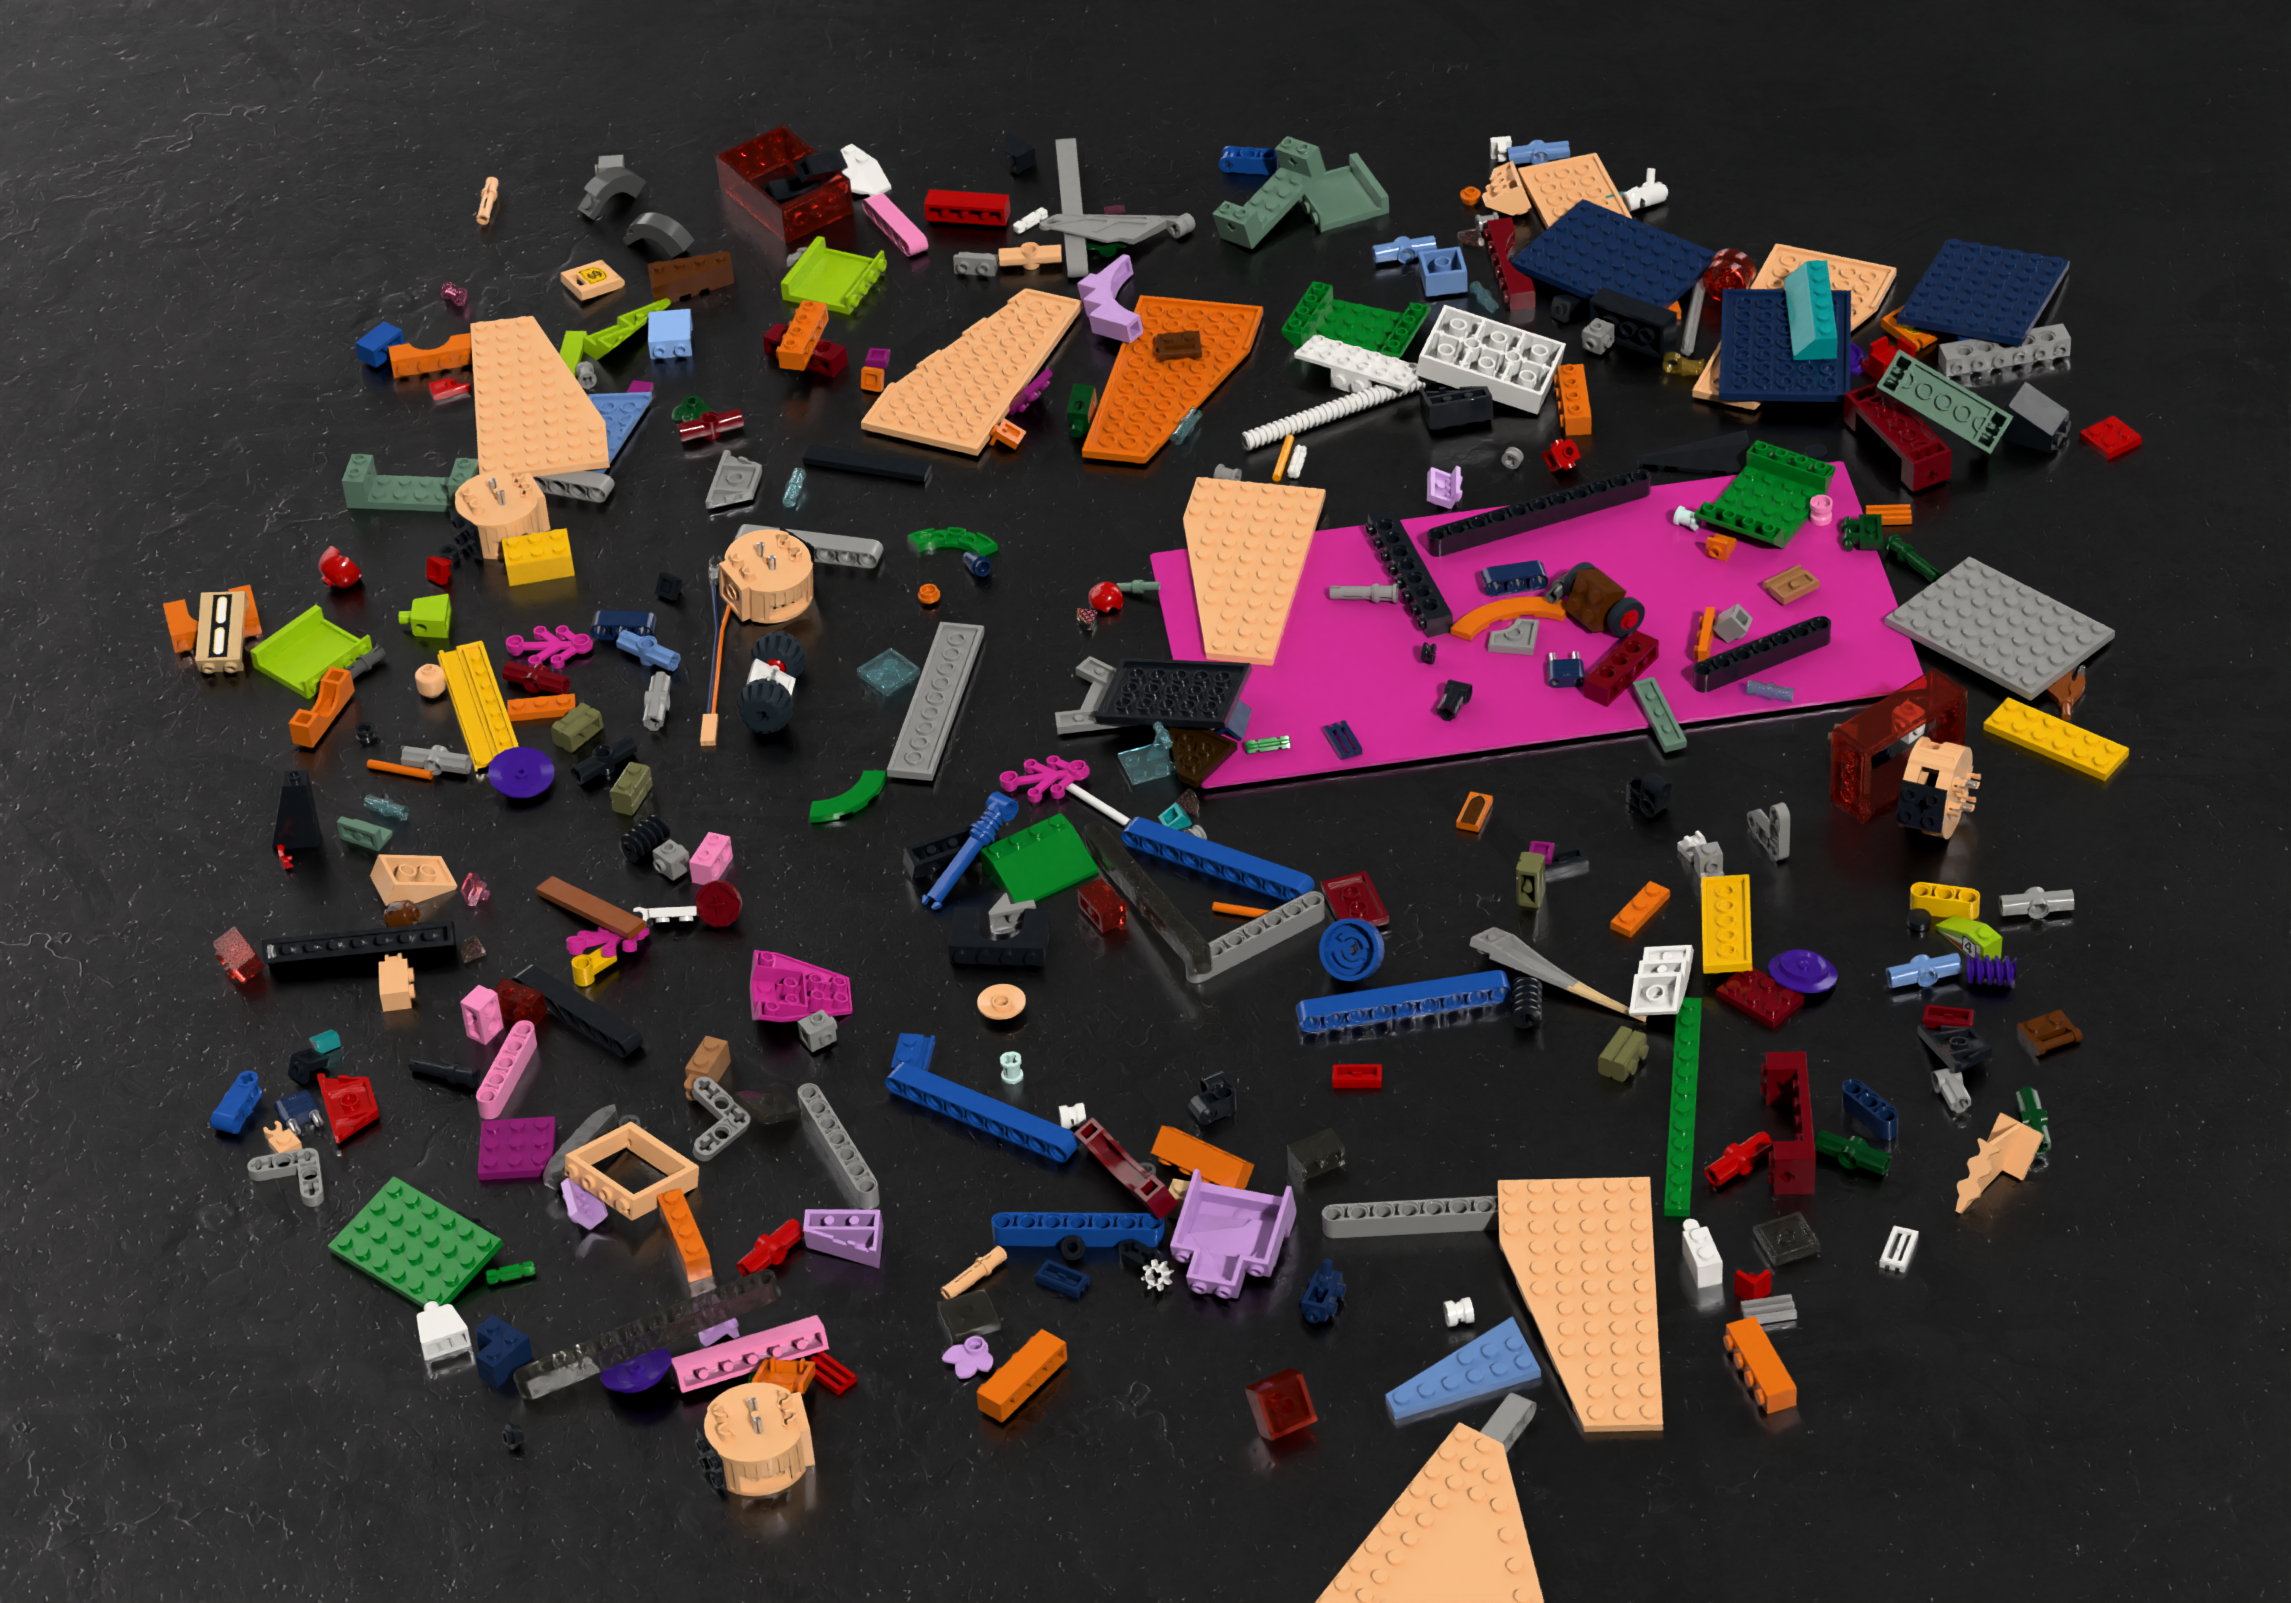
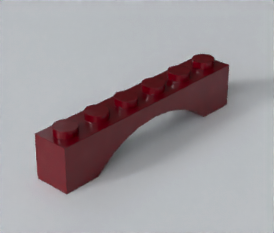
[1484,217,1535,311]
[1074,1117,1178,1220]

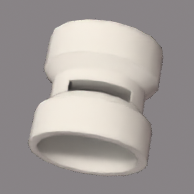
[1059,1103,1086,1129]
[1443,1297,1474,1327]

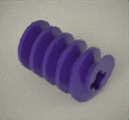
[1966,954,2017,987]

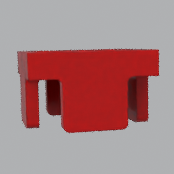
[1861,336,1916,381]

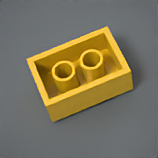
[501,528,575,586]

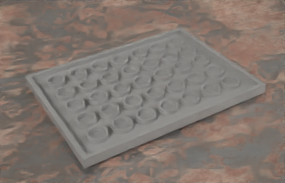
[1885,557,2115,701]

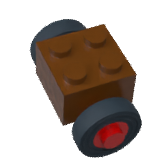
[1563,562,1645,637]

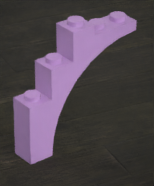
[1077,254,1144,343]

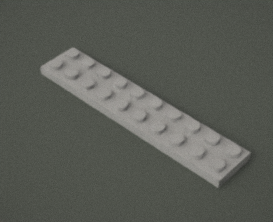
[887,622,984,781]

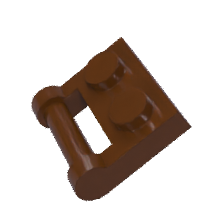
[1157,330,1202,361]
[2017,1009,2083,1056]

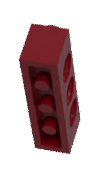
[763,323,848,377]
[1583,630,1659,707]

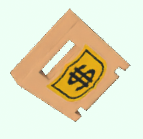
[561,260,625,301]

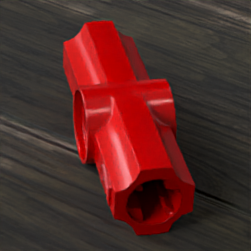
[1704,1131,1773,1187]
[736,1218,804,1281]

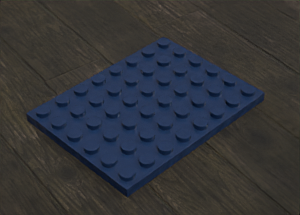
[1510,199,1721,309]
[1897,239,2070,346]
[1719,289,1851,403]

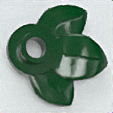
[1086,239,1127,258]
[672,395,713,423]

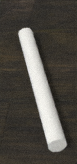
[1066,783,1132,827]

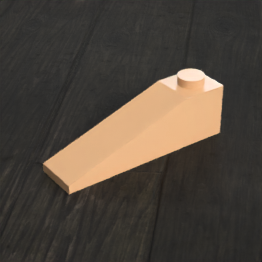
[1482,160,1531,216]

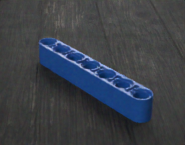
[991,1212,1166,1247]

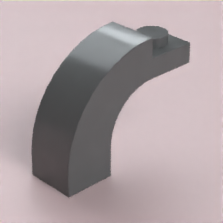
[577,167,647,220]
[622,212,694,258]

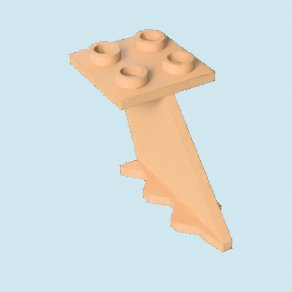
[1956,1113,2044,1213]

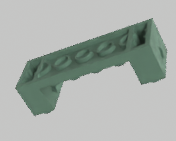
[1213,136,1326,249]
[1875,349,2013,458]
[342,454,479,512]

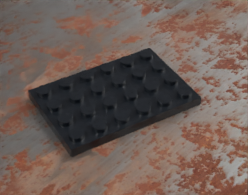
[1095,658,1252,729]

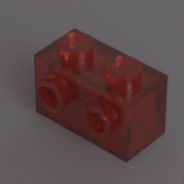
[1077,878,1128,933]
[212,926,265,984]
[493,978,547,1027]

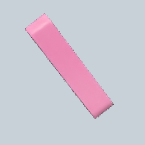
[862,193,928,257]
[476,1020,537,1119]

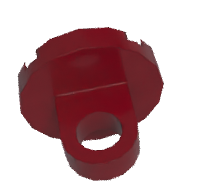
[695,880,742,927]

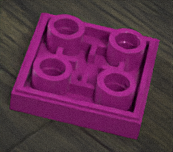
[1008,368,1053,415]

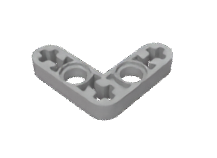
[1747,802,1790,861]
[692,1076,750,1161]
[247,1148,324,1207]

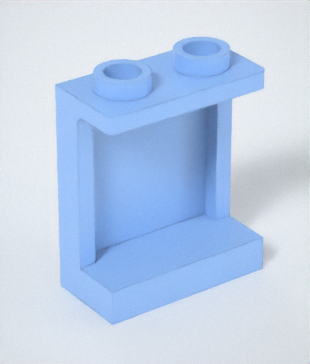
[648,309,693,359]

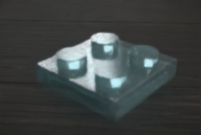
[857,648,921,696]

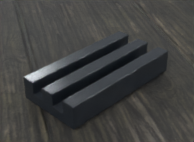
[1545,846,1589,878]

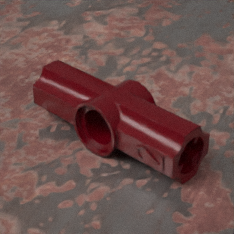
[677,409,744,442]
[502,661,571,695]

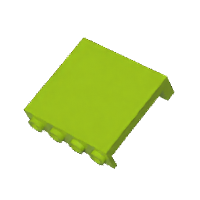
[781,236,887,315]
[250,605,372,699]

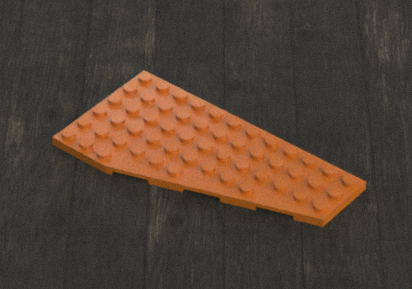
[1082,295,1263,464]

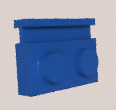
[891,1033,935,1072]

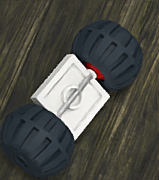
[737,631,806,734]

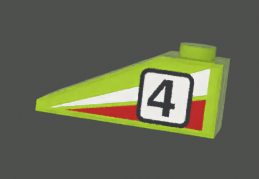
[1935,915,2002,962]

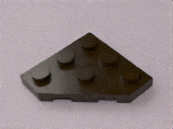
[1168,727,1238,788]

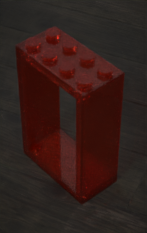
[715,124,854,243]
[1830,668,1968,824]

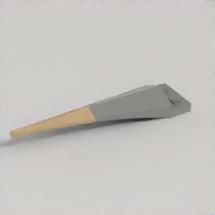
[1469,927,1647,1022]

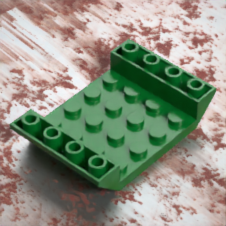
[1281,281,1431,359]
[1694,440,1836,549]

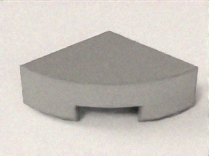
[787,247,807,267]

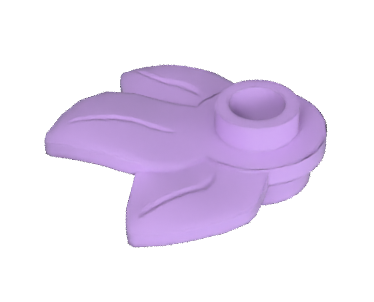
[942,1336,993,1379]

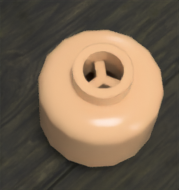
[415,664,446,698]

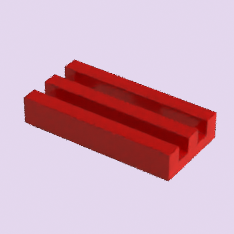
[1332,1064,1382,1088]
[810,1351,857,1395]

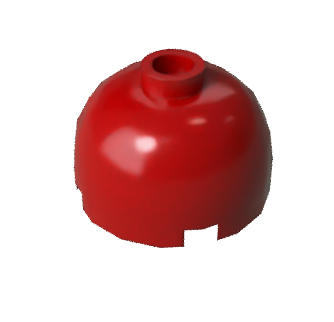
[318,546,362,589]

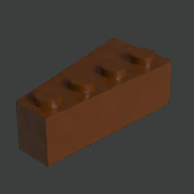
[647,251,734,303]

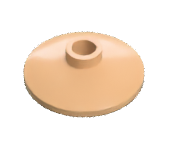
[977,984,1026,1020]

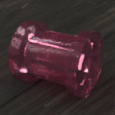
[440,281,468,306]

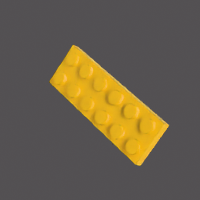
[1983,698,2129,781]
[1701,874,1752,974]

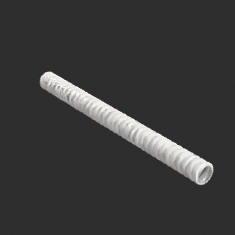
[1241,377,1437,450]

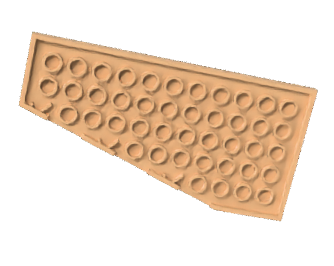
[1692,243,1896,410]
[861,288,1083,456]
[470,316,610,477]
[1183,477,1326,666]
[1498,1177,1663,1432]

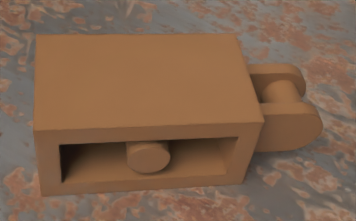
[684,1036,731,1101]

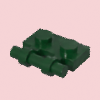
[1841,514,1883,551]

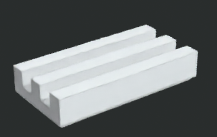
[1880,1226,1919,1273]

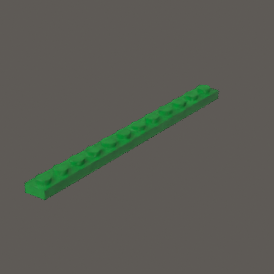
[1664,997,1702,1217]

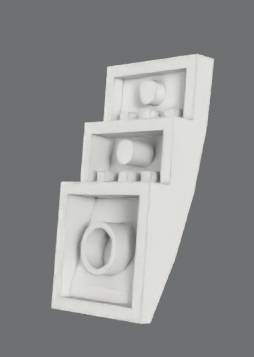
[1629,945,1694,1016]

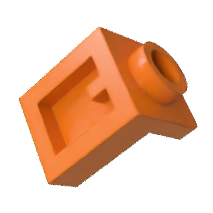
[989,419,1026,450]
[1706,534,1737,561]

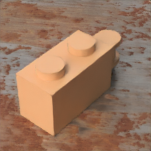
[379,953,416,1012]

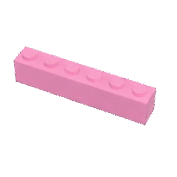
[671,1315,829,1393]

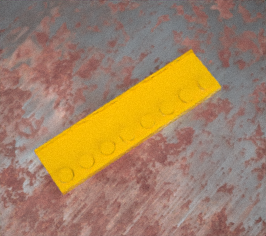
[437,641,519,772]

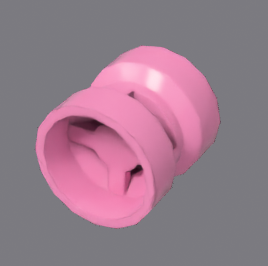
[1810,495,1833,526]

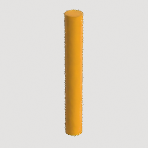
[1272,434,1294,481]

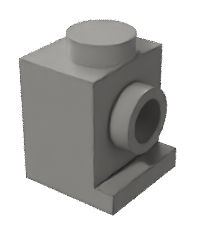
[1694,841,1724,880]

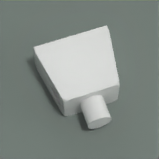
[417,1301,471,1361]

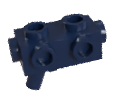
[1299,1259,1346,1323]

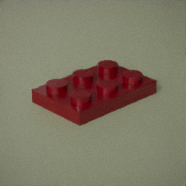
[1321,871,1389,927]
[1716,967,1804,1029]

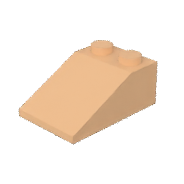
[370,855,457,906]

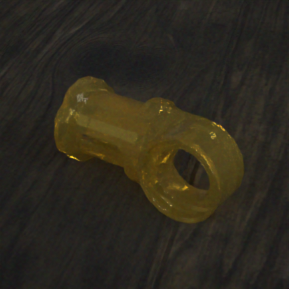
[1662,352,1705,377]

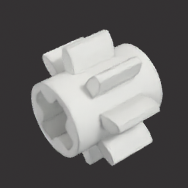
[1141,1259,1174,1291]

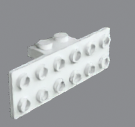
[1294,335,1420,394]

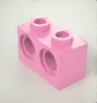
[689,832,733,885]
[460,985,504,1045]

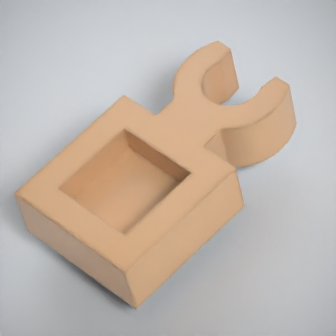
[263,1121,302,1154]

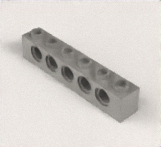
[1938,323,2071,377]

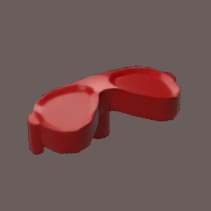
[277,844,293,869]

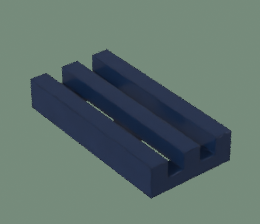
[1324,720,1362,760]
[1034,1259,1091,1299]

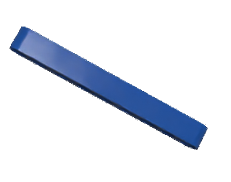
[1121,817,1315,902]
[1295,970,1512,1032]
[885,1062,1081,1162]

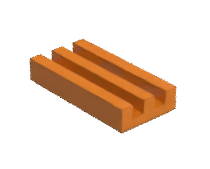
[1865,504,1912,525]

